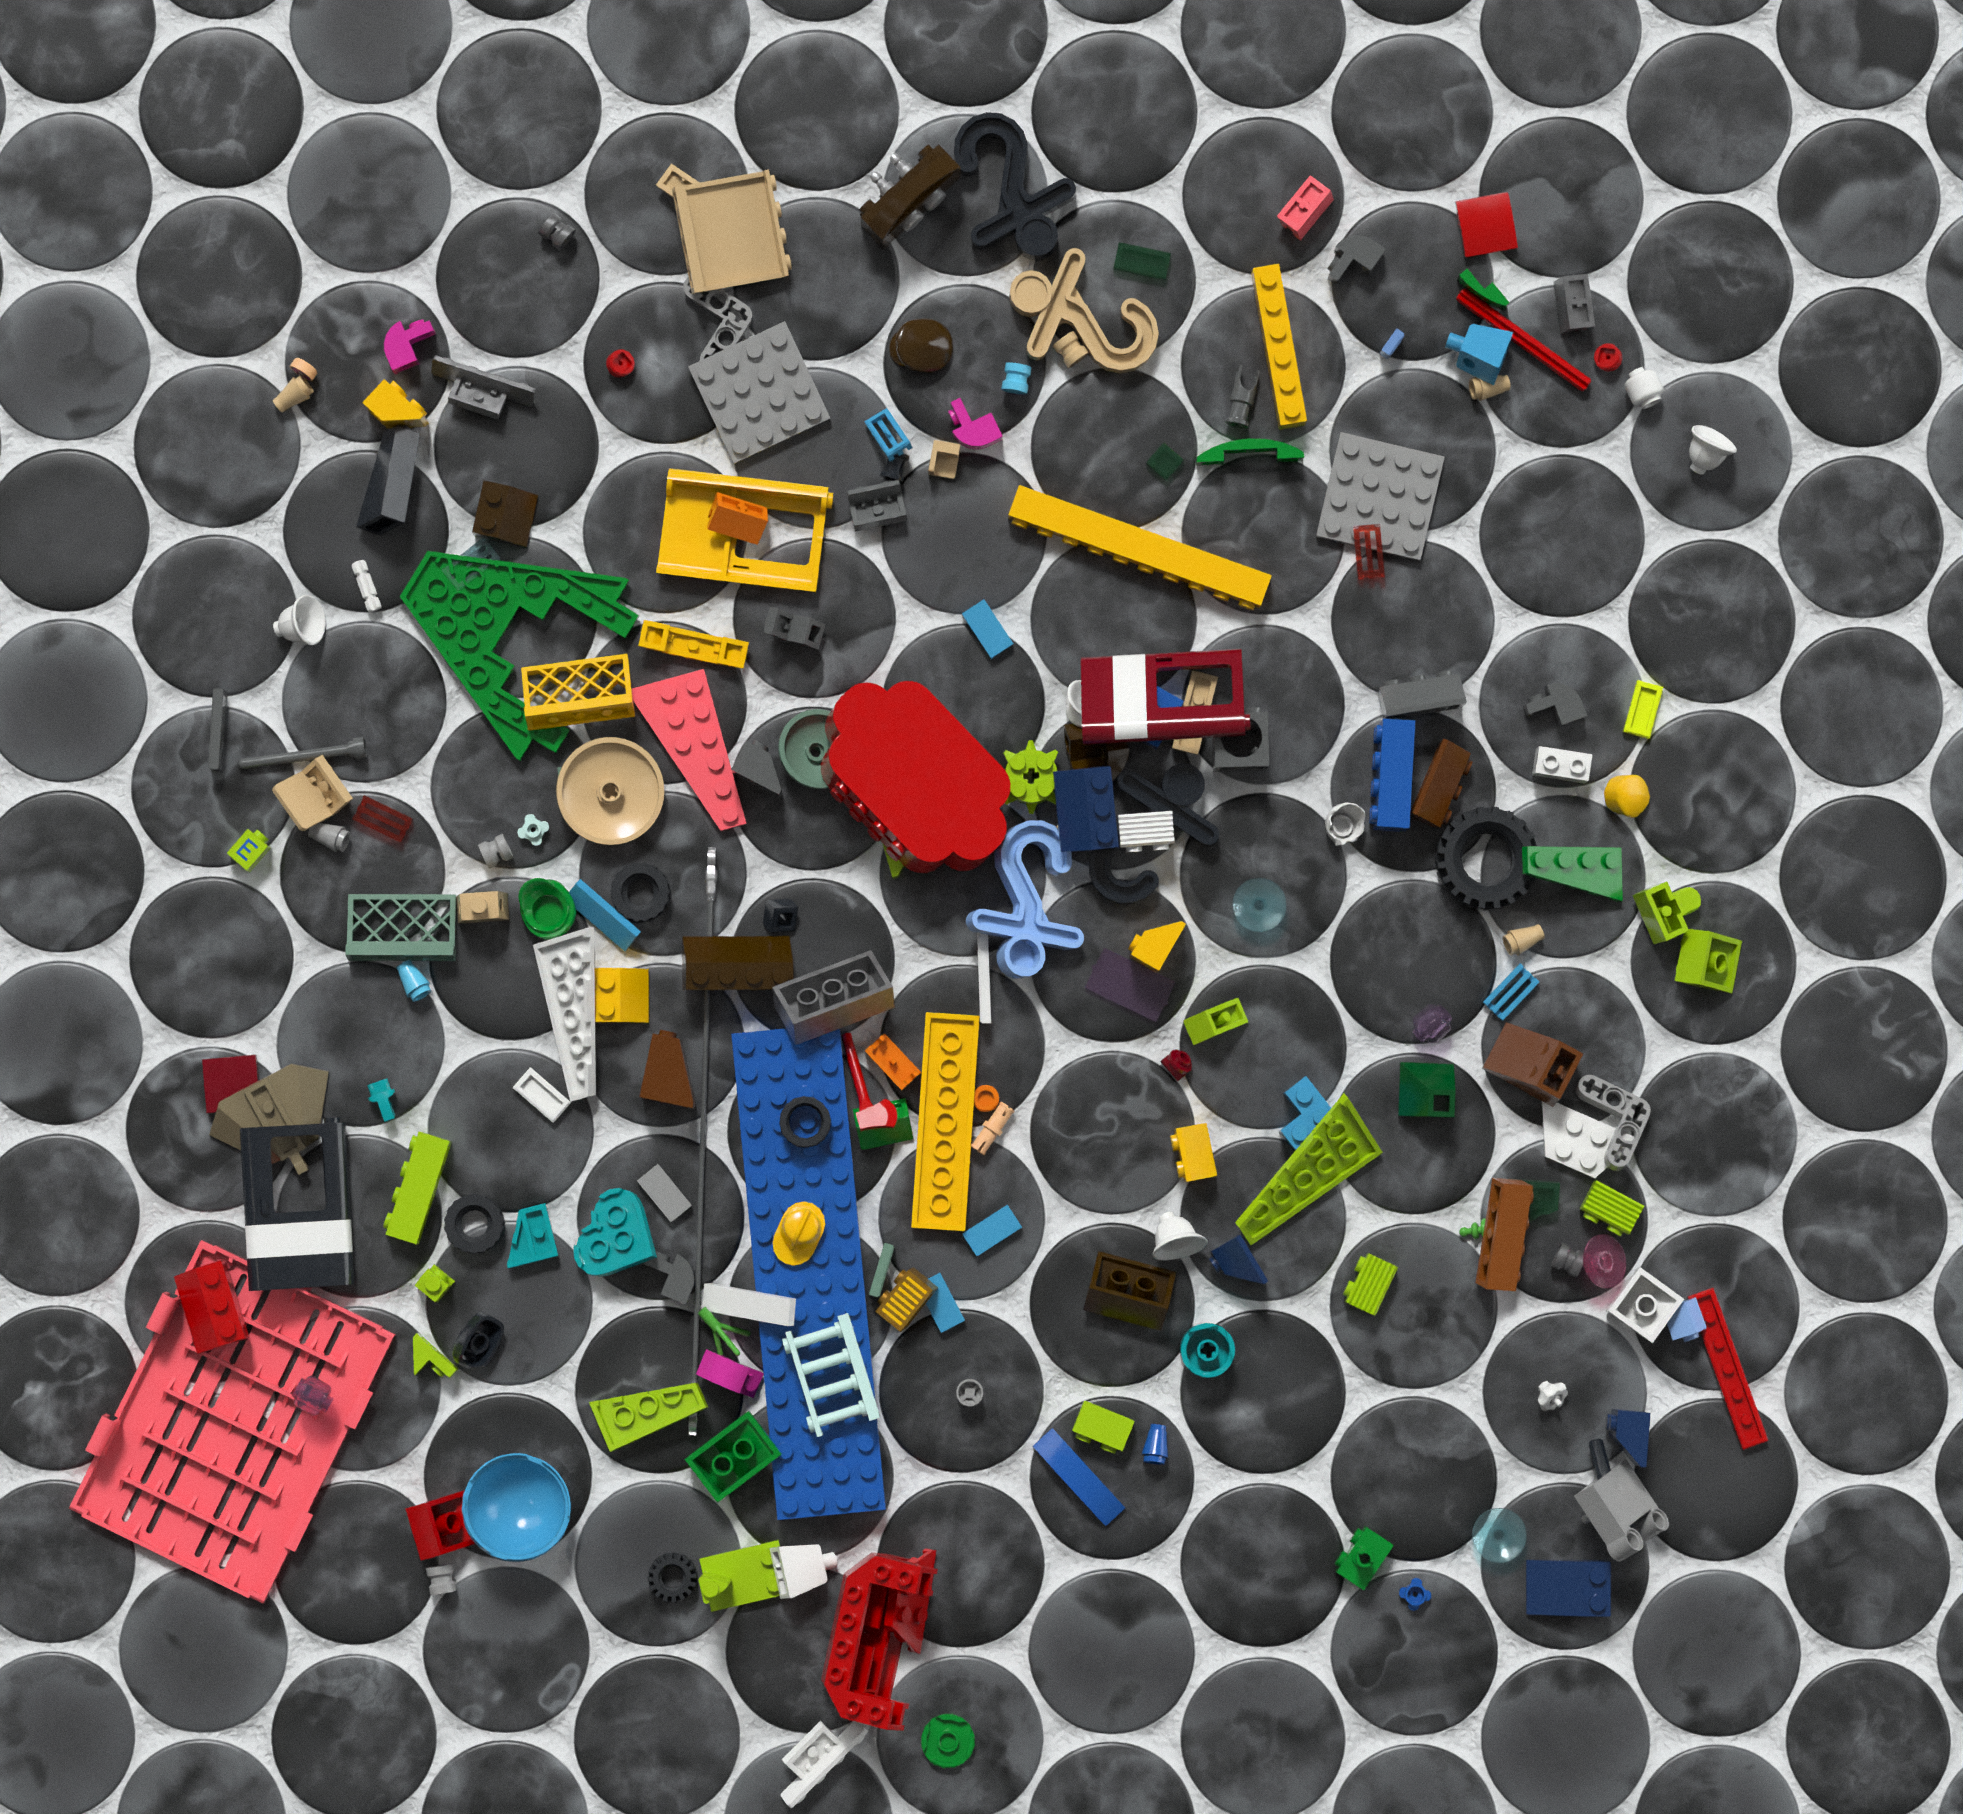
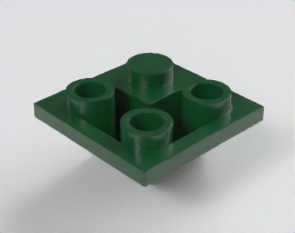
[1398,1062,1456,1118]

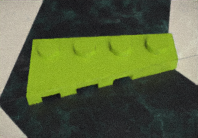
[589,1383,708,1452]

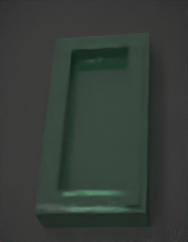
[1113,242,1171,281]

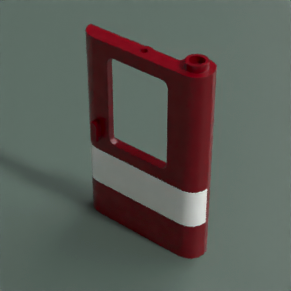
[1081,649,1251,745]

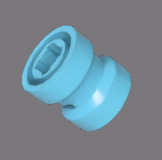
[1001,362,1032,395]

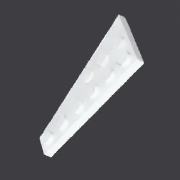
[533,927,596,1102]

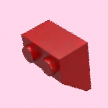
[405,1490,475,1560]

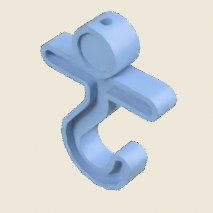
[966,820,1084,979]

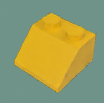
[1128,921,1186,973]
[594,968,649,1023]

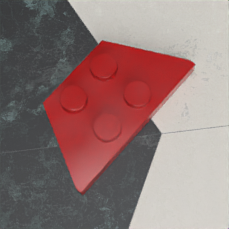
[884,1548,936,1654]

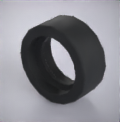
[779,1096,831,1148]

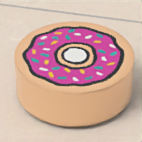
[290,358,317,381]

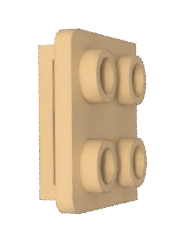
[272,755,353,831]

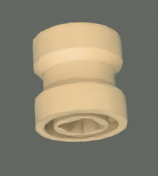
[1052,331,1089,368]

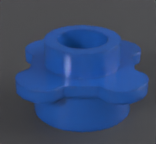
[1399,1578,1431,1611]

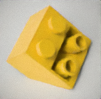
[362,379,428,429]
[1170,1123,1217,1182]

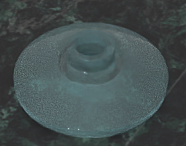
[1233,878,1286,932]
[1472,1508,1527,1562]

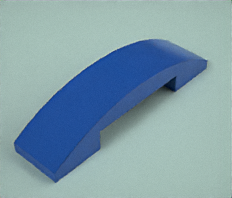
[1033,1428,1125,1526]

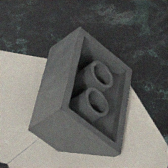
[1378,670,1467,719]

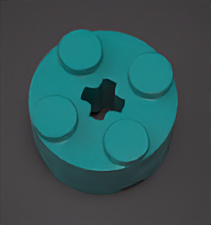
[1180,1323,1235,1378]

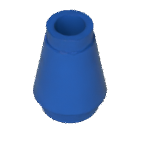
[1141,1424,1168,1465]

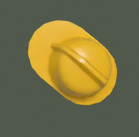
[773,1202,825,1265]

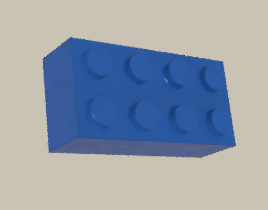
[1369,719,1415,832]

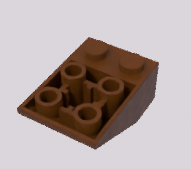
[1482,1022,1583,1107]

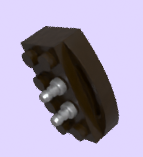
[859,144,961,250]

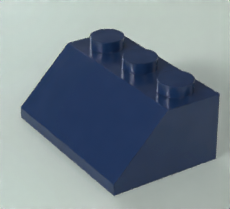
[1053,766,1119,852]

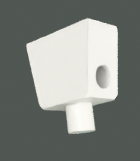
[769,1545,837,1599]

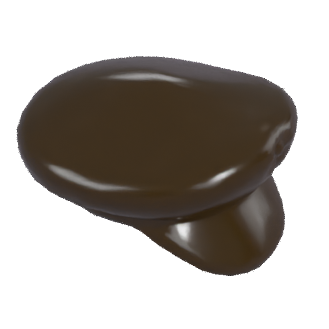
[889,318,953,372]

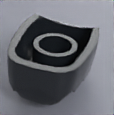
[452,1312,504,1369]

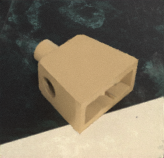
[457,891,509,924]

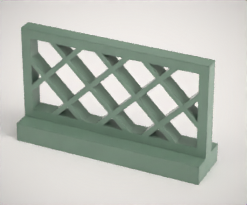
[345,894,456,961]

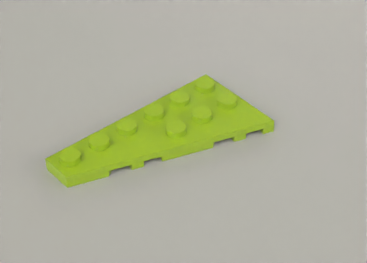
[1235,1093,1383,1245]

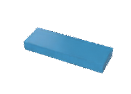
[569,879,641,951]

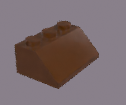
[1410,738,1473,829]

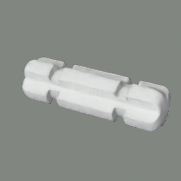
[352,560,381,612]

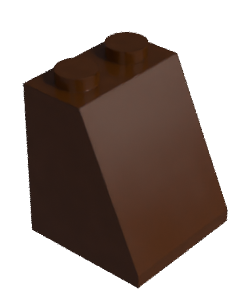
[639,1030,696,1109]

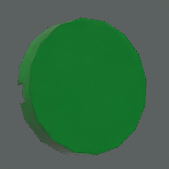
[921,1713,975,1768]

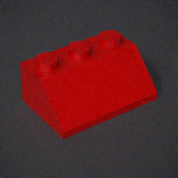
[174,1260,250,1354]

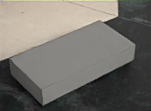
[637,1164,692,1222]

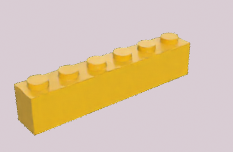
[1251,264,1307,430]

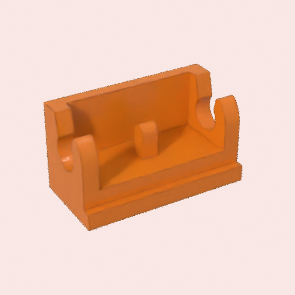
[707,492,768,545]
[865,1033,921,1091]

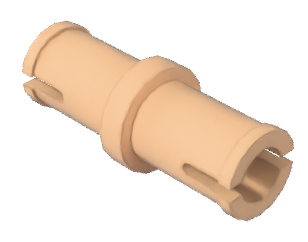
[971,1102,1015,1155]

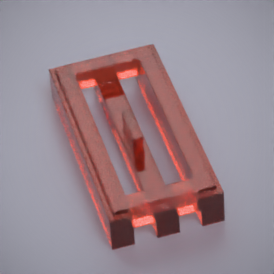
[1353,524,1385,580]
[352,795,413,843]

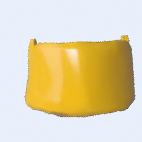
[1604,775,1650,818]

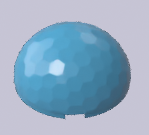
[462,1453,571,1562]

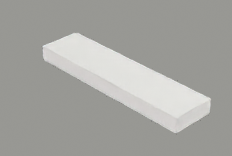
[977,933,991,1024]
[702,1283,796,1326]

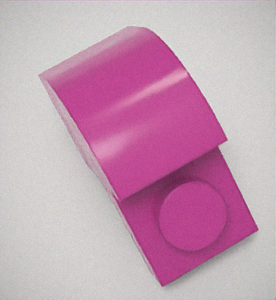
[384,319,436,374]
[948,398,1003,450]
[696,1349,764,1398]

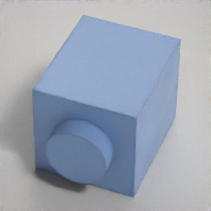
[1667,1297,1707,1342]

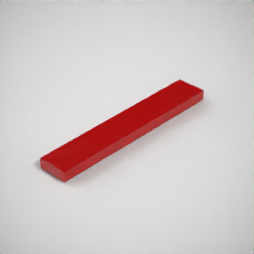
[1687,1288,1768,1450]

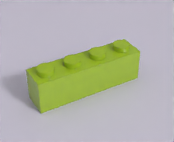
[383,1131,452,1244]

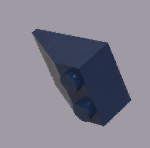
[1526,1560,1611,1617]

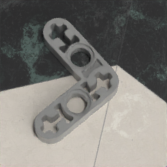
[683,278,753,361]
[1575,1075,1651,1171]

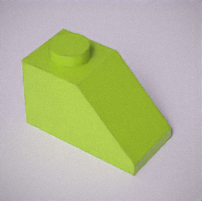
[1183,998,1248,1045]

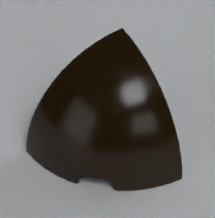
[1064,724,1129,782]

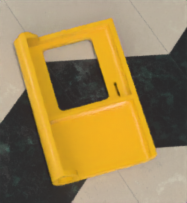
[656,468,834,592]

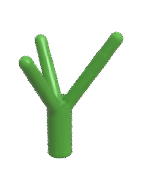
[697,1307,751,1356]

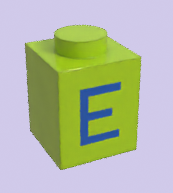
[227,829,271,872]

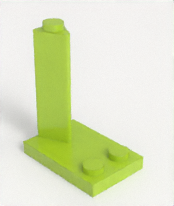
[699,1540,780,1612]

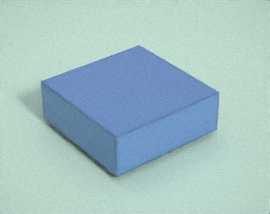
[1380,329,1404,359]

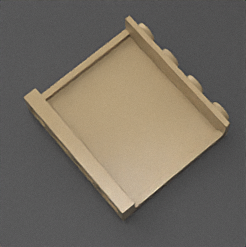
[671,169,792,294]

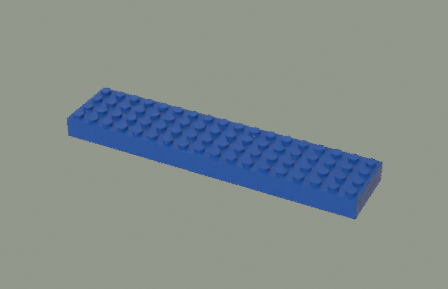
[731,1028,886,1520]

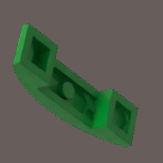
[1196,438,1304,466]

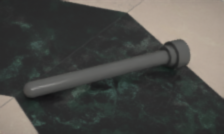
[238,737,367,769]

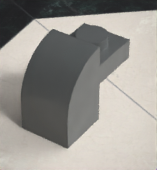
[1327,235,1386,284]
[763,607,826,650]
[1523,683,1587,727]
[644,1251,695,1305]

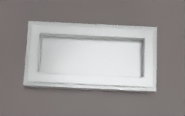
[513,1067,571,1123]

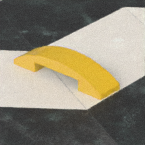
[638,620,749,669]

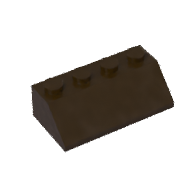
[682,936,793,990]

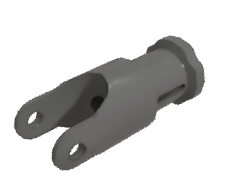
[1225,365,1259,429]

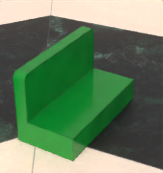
[853,1098,914,1150]

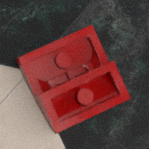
[1455,192,1518,257]

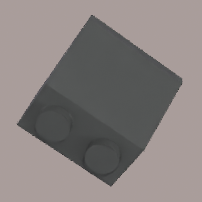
[731,740,783,799]

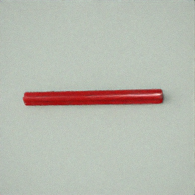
[1456,288,1591,391]

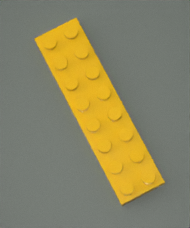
[911,1012,979,1231]

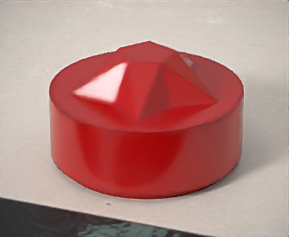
[1594,343,1622,372]
[606,349,635,378]

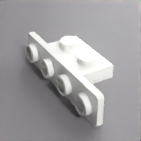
[781,1721,868,1808]

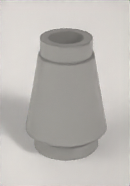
[308,823,351,852]

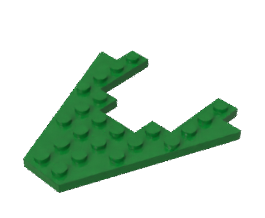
[400,551,639,761]

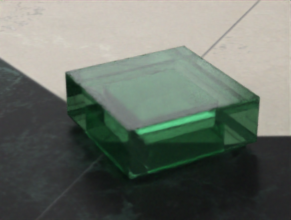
[1146,442,1184,481]

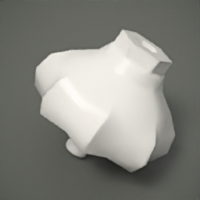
[1538,1381,1568,1411]

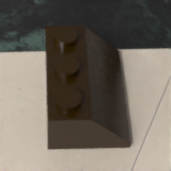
[1083,1251,1176,1331]

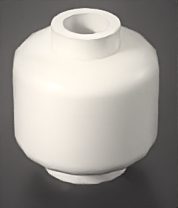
[1624,367,1664,409]

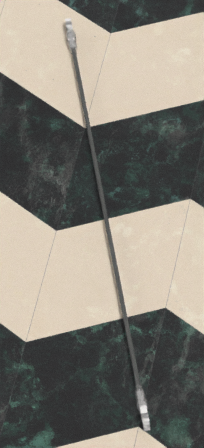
[689,847,718,1435]

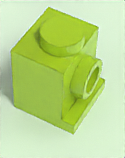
[414,1264,455,1302]

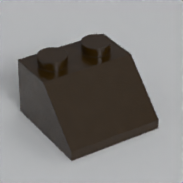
[472,480,538,548]

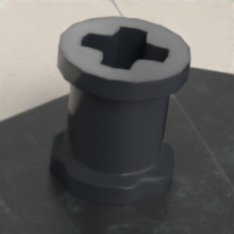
[880,453,910,483]

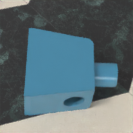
[1445,324,1513,385]

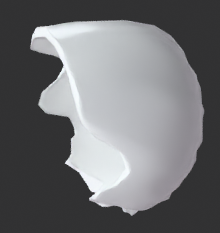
[1325,803,1366,846]

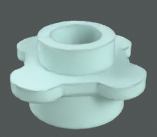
[518,814,549,846]

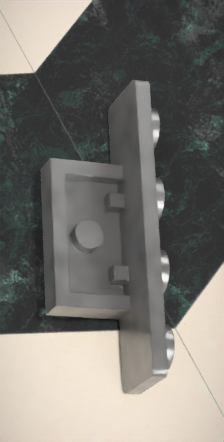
[431,355,536,420]

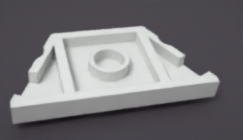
[1541,1101,1634,1178]

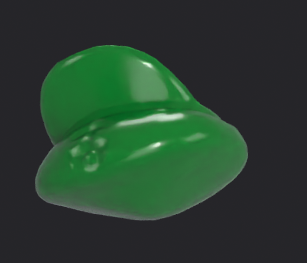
[518,878,576,940]

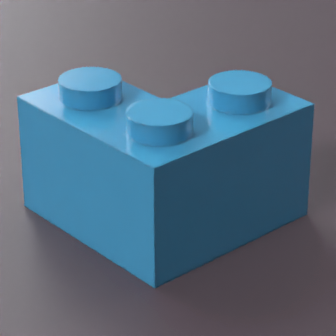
[1279,1076,1331,1151]

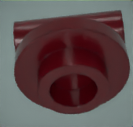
[1160,1049,1192,1081]

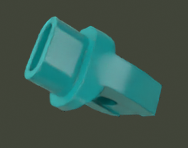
[367,1078,395,1122]

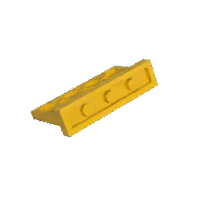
[521,654,635,731]

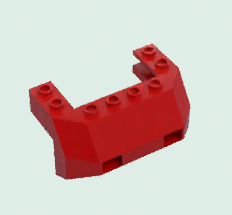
[821,1552,938,1731]

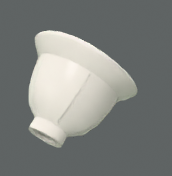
[1689,425,1737,474]
[273,595,326,646]
[1153,1212,1208,1260]

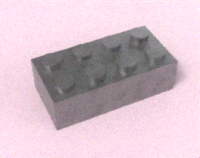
[772,950,895,1045]

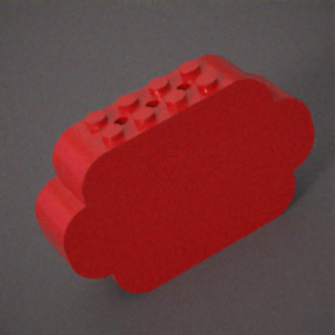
[821,681,1011,873]

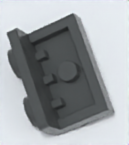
[847,480,907,532]

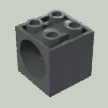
[1212,707,1269,772]

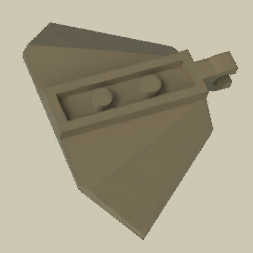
[209,1063,329,1175]

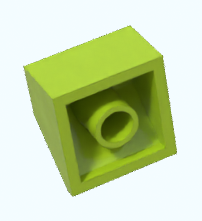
[1675,929,1742,993]

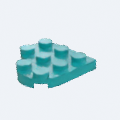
[573,1188,657,1277]

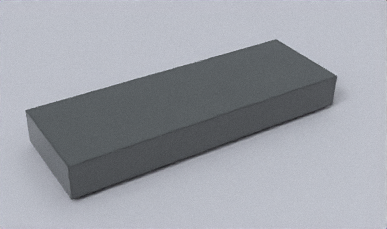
[208,689,227,772]

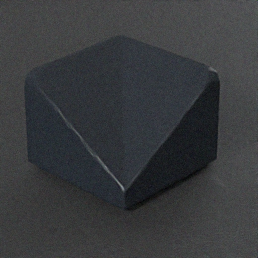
[763,899,798,933]

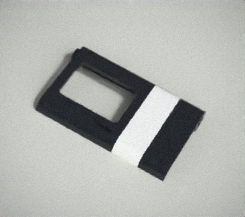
[240,1117,355,1291]

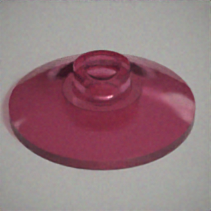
[1583,1234,1626,1288]

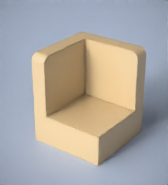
[928,440,960,479]

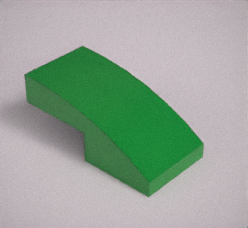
[1457,269,1510,310]

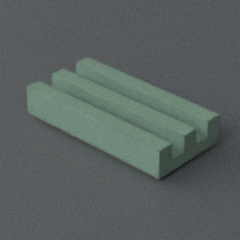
[869,1243,895,1297]

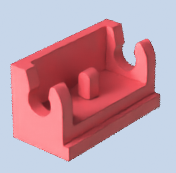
[1277,175,1334,241]

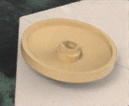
[556,737,664,845]

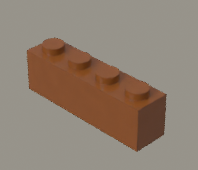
[1475,1178,1534,1291]

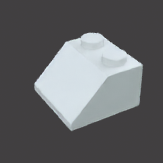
[1607,1267,1684,1343]

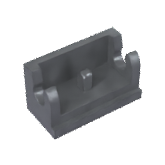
[1554,274,1595,334]

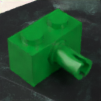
[1334,1526,1394,1590]

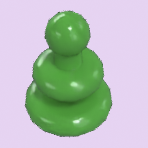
[1459,1218,1486,1239]

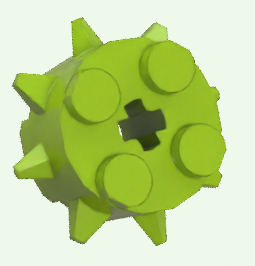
[1004,740,1058,814]

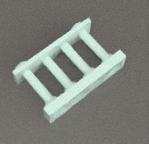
[782,1313,880,1437]

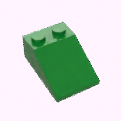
[685,1411,782,1503]

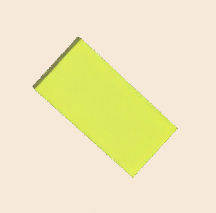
[1623,680,1663,739]

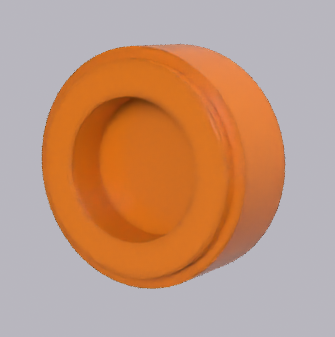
[974,1085,999,1112]

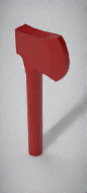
[841,1033,897,1131]

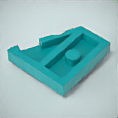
[507,1203,559,1268]

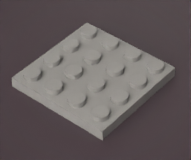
[688,321,831,464]
[1316,432,1445,561]

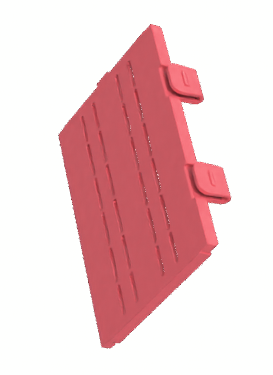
[69,1240,396,1603]

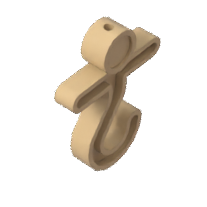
[1009,248,1159,373]

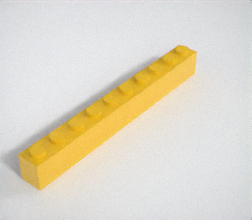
[1008,485,1272,610]

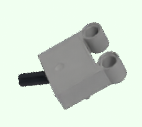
[1574,1439,1669,1562]

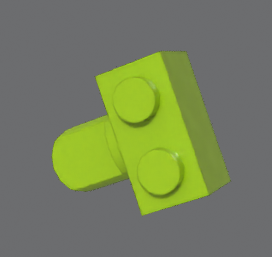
[1632,881,1701,944]

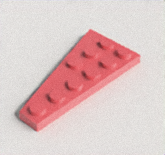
[632,669,747,831]

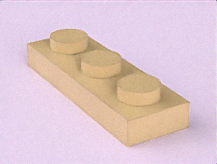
[1172,670,1218,755]

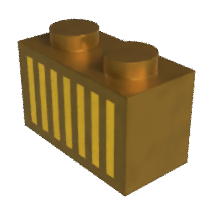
[875,1267,938,1332]

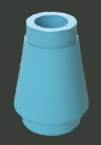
[397,960,431,1002]

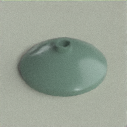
[778,709,831,789]

